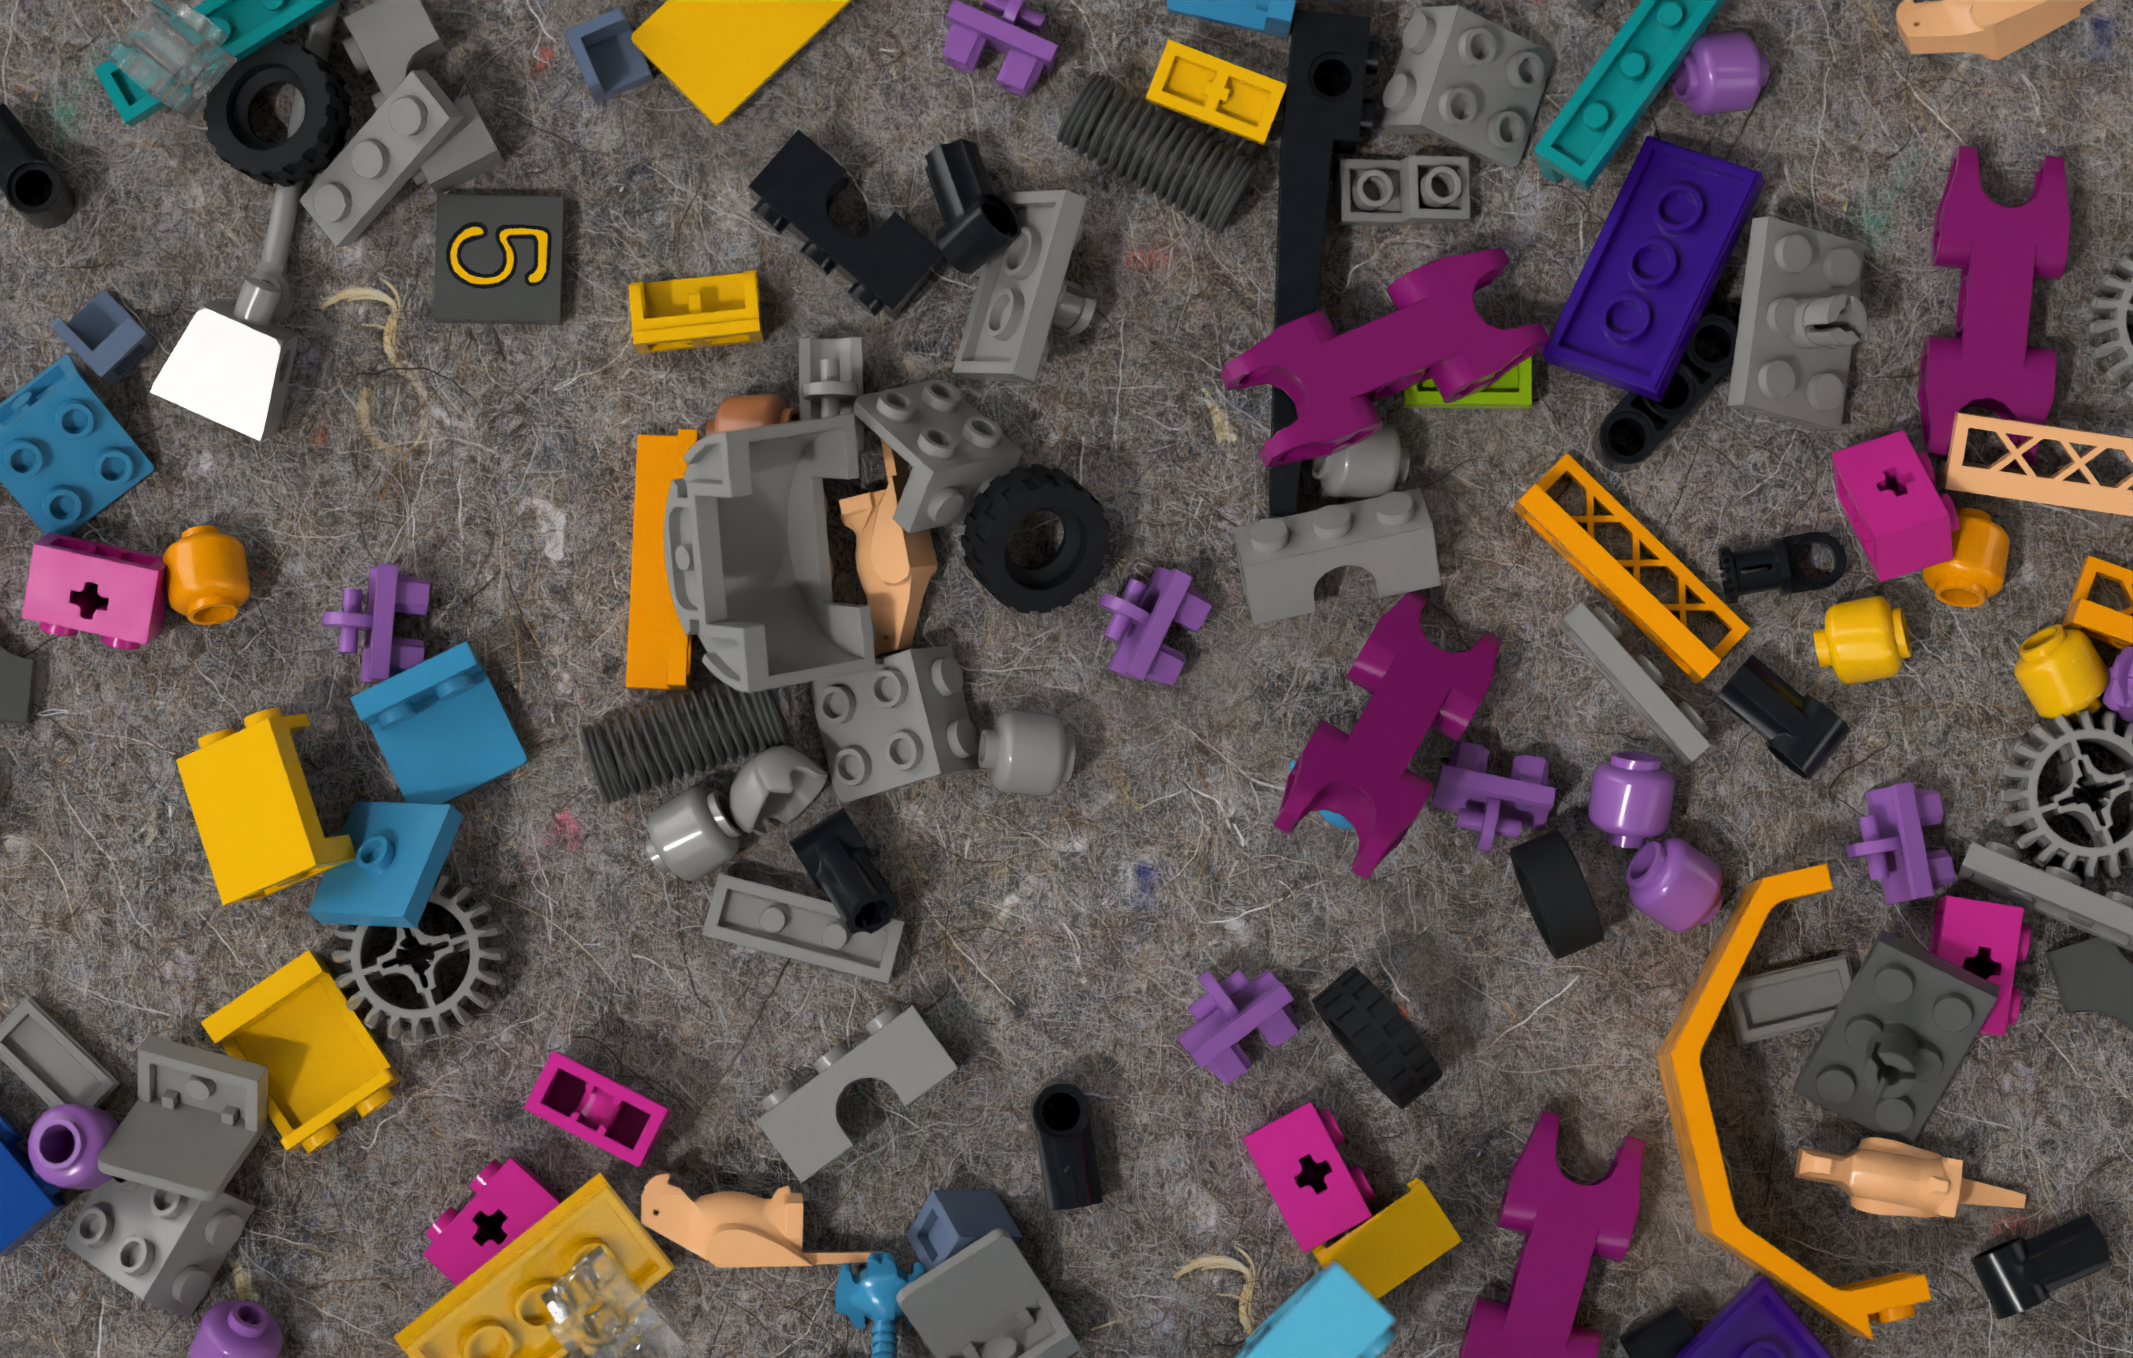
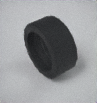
[1510,830,1604,959]

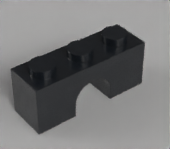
[748,129,944,320]

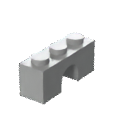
[342,0,505,195]
[1233,488,1441,625]
[755,1003,959,1184]

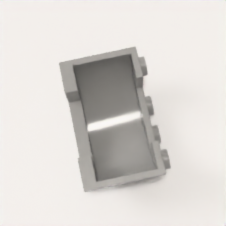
[664,413,876,693]

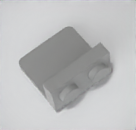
[1378,5,1552,167]
[852,380,1023,534]
[810,646,982,802]
[98,1035,268,1201]
[66,1176,256,1319]
[896,1228,1082,1358]

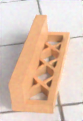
[1937,412,2133,516]

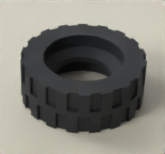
[203,39,352,187]
[961,464,1110,614]
[1312,966,1443,1110]

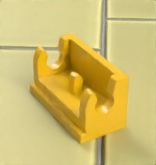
[1145,39,1287,146]
[628,270,764,354]
[1311,1177,1462,1300]

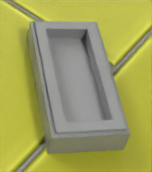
[1725,954,1854,1046]
[0,995,124,1109]

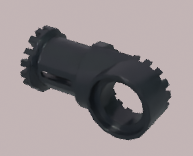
[1718,532,1847,604]

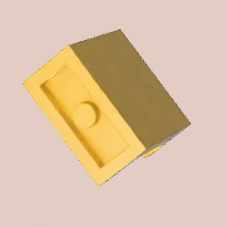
[176,707,356,906]
[201,950,402,1155]

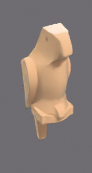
[1896,0,2095,61]
[839,438,938,655]
[1794,1137,2026,1218]
[641,1172,879,1268]

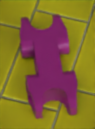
[1917,145,2071,468]
[1220,247,1550,468]
[1273,590,1503,880]
[1459,1111,1645,1358]

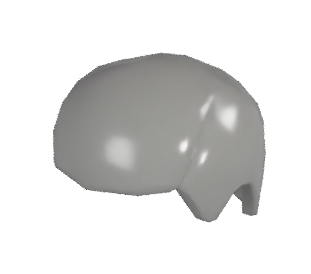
[729,745,828,836]

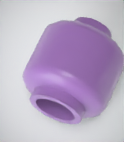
[1670,30,1769,115]
[1588,751,1676,848]
[1626,837,1723,932]
[28,1103,119,1190]
[189,1300,283,1358]

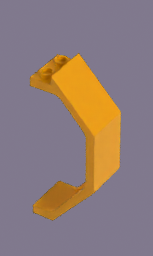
[1656,863,1931,1340]

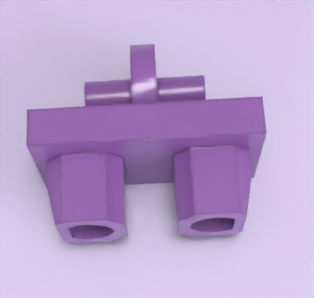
[942,0,1058,98]
[322,563,430,684]
[1098,566,1212,685]
[1431,741,1556,852]
[1845,782,1956,905]
[1176,969,1300,1084]

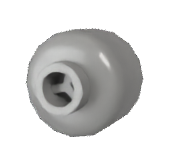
[1311,422,1410,501]
[978,710,1075,796]
[644,786,744,882]

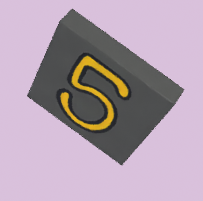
[433,194,566,325]

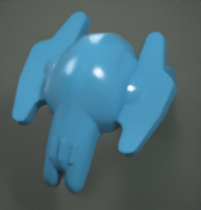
[835,1250,927,1358]

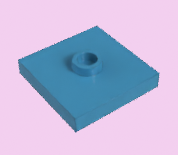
[308,801,464,928]

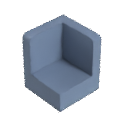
[564,7,654,104]
[49,291,158,387]
[906,1190,1022,1272]

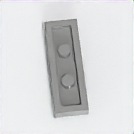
[299,70,464,247]
[1557,602,1711,767]
[1957,841,2133,951]
[702,873,905,984]

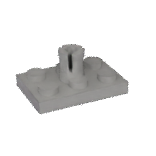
[952,190,1097,382]
[1727,216,1867,431]

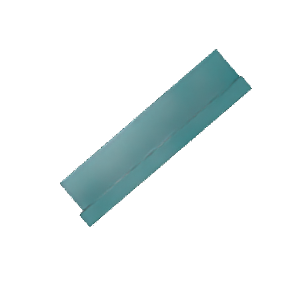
[94,0,338,127]
[1533,0,1726,191]

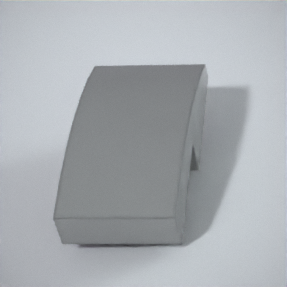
[1333,155,1471,226]

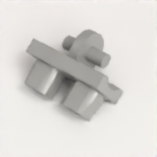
[798,337,865,454]

